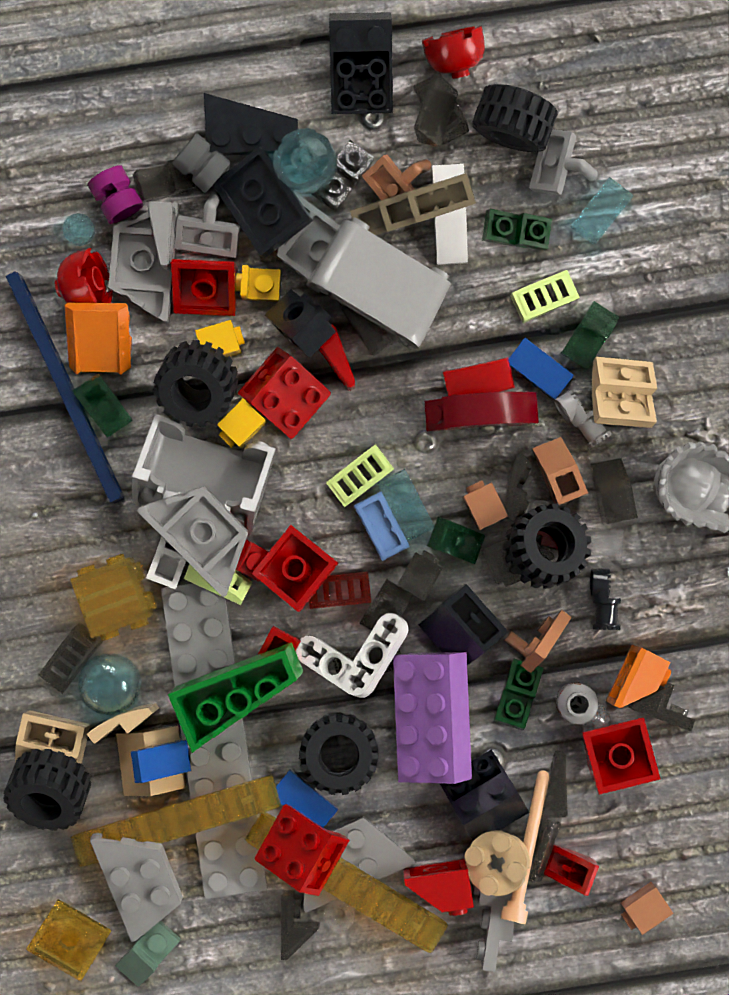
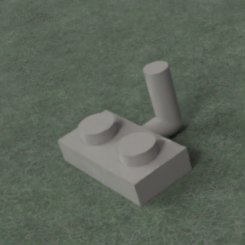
[529,130,598,195]
[175,192,240,258]

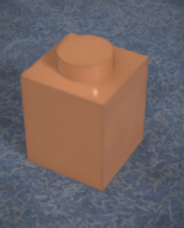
[462,480,508,531]
[620,882,674,935]

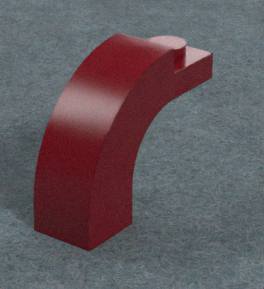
[424,392,539,432]

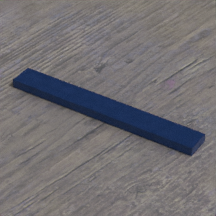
[6,271,125,504]

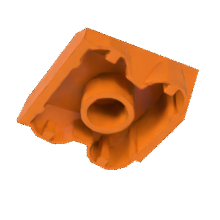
[65,303,133,375]

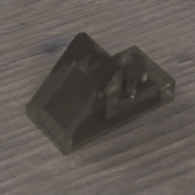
[359,579,414,632]
[628,683,696,732]
[281,890,320,960]

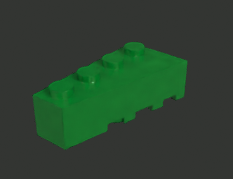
[168,642,304,753]

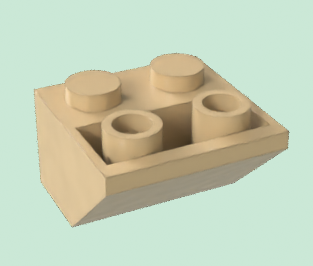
[15,710,91,764]

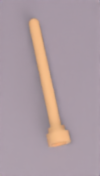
[500,770,549,924]

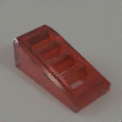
[309,572,372,609]

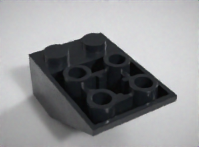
[329,12,393,114]

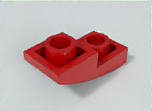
[443,357,515,396]

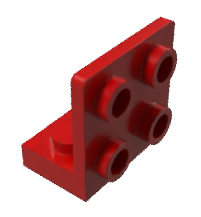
[238,346,331,439]
[255,804,350,896]

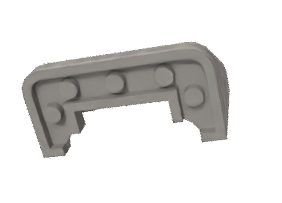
[305,217,451,349]
[132,414,276,537]

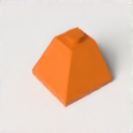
[606,645,671,708]

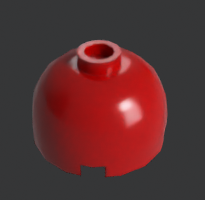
[422,26,485,79]
[55,248,113,303]

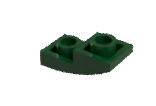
[482,208,552,250]
[493,658,543,731]

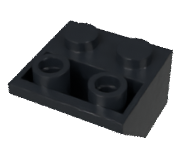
[418,584,508,666]
[439,749,529,841]

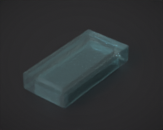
[571,177,634,246]

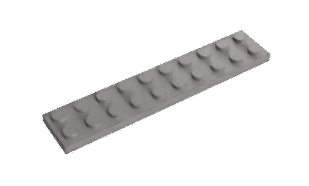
[161,583,268,899]

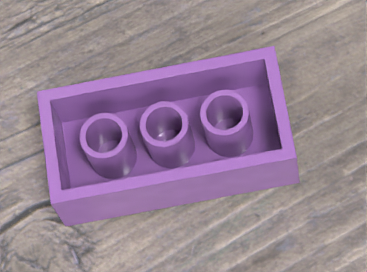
[393,652,472,784]

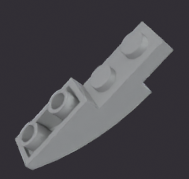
[473,854,514,972]

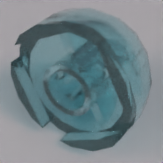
[273,128,337,194]
[78,652,142,715]

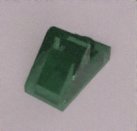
[560,301,620,370]
[73,373,133,438]
[427,517,485,564]

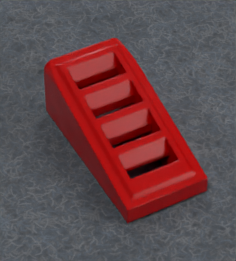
[318,324,355,391]

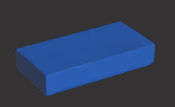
[509,338,574,400]
[131,740,191,783]
[270,769,338,828]

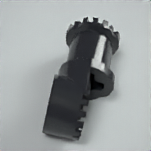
[590,568,621,630]

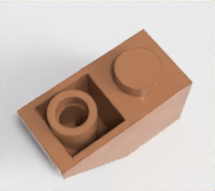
[532,437,588,505]

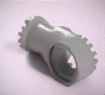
[554,390,612,449]

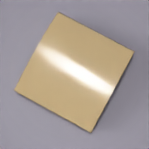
[592,357,657,428]
[87,703,159,744]

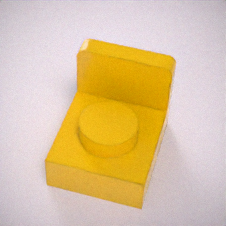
[235,265,281,302]

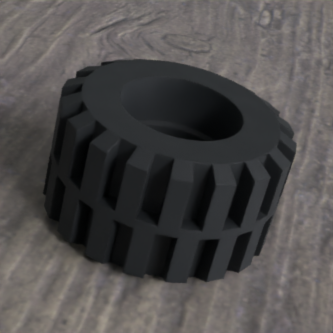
[472,84,558,152]
[153,340,239,427]
[503,503,592,589]
[299,713,378,795]
[3,749,91,831]

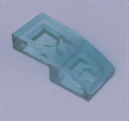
[377,469,435,542]

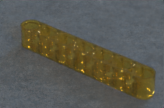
[70,775,282,867]
[245,811,449,953]

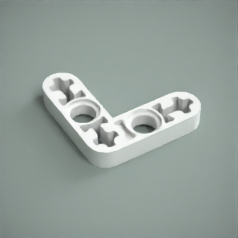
[296,613,408,698]

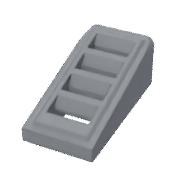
[147,201,176,271]

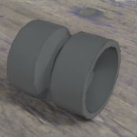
[171,133,230,193]

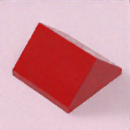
[171,259,238,316]
[251,525,339,612]
[582,717,661,795]

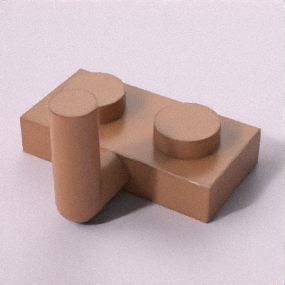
[362,155,431,200]
[504,610,572,673]

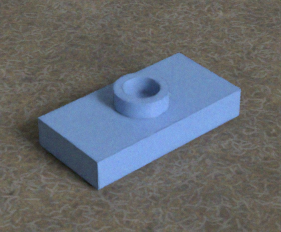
[354,492,410,561]

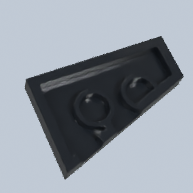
[204,93,299,156]

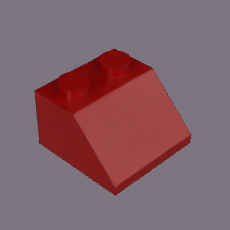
[403,859,474,916]

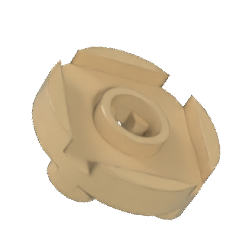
[465,830,530,896]

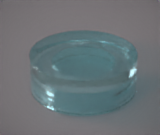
[63,213,95,246]

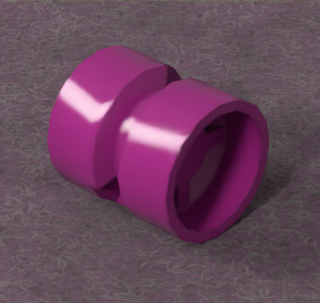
[87,165,144,224]

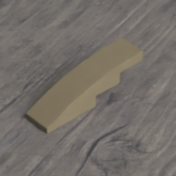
[350,173,476,235]

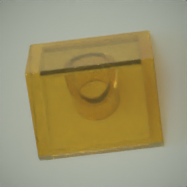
[26,899,112,982]

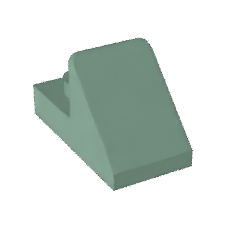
[115,921,181,987]

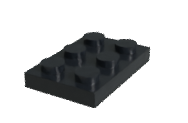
[213,146,313,259]

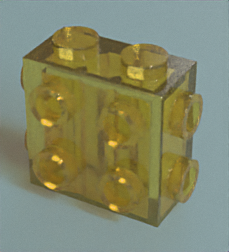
[70,554,157,641]

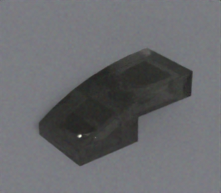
[132,160,199,203]

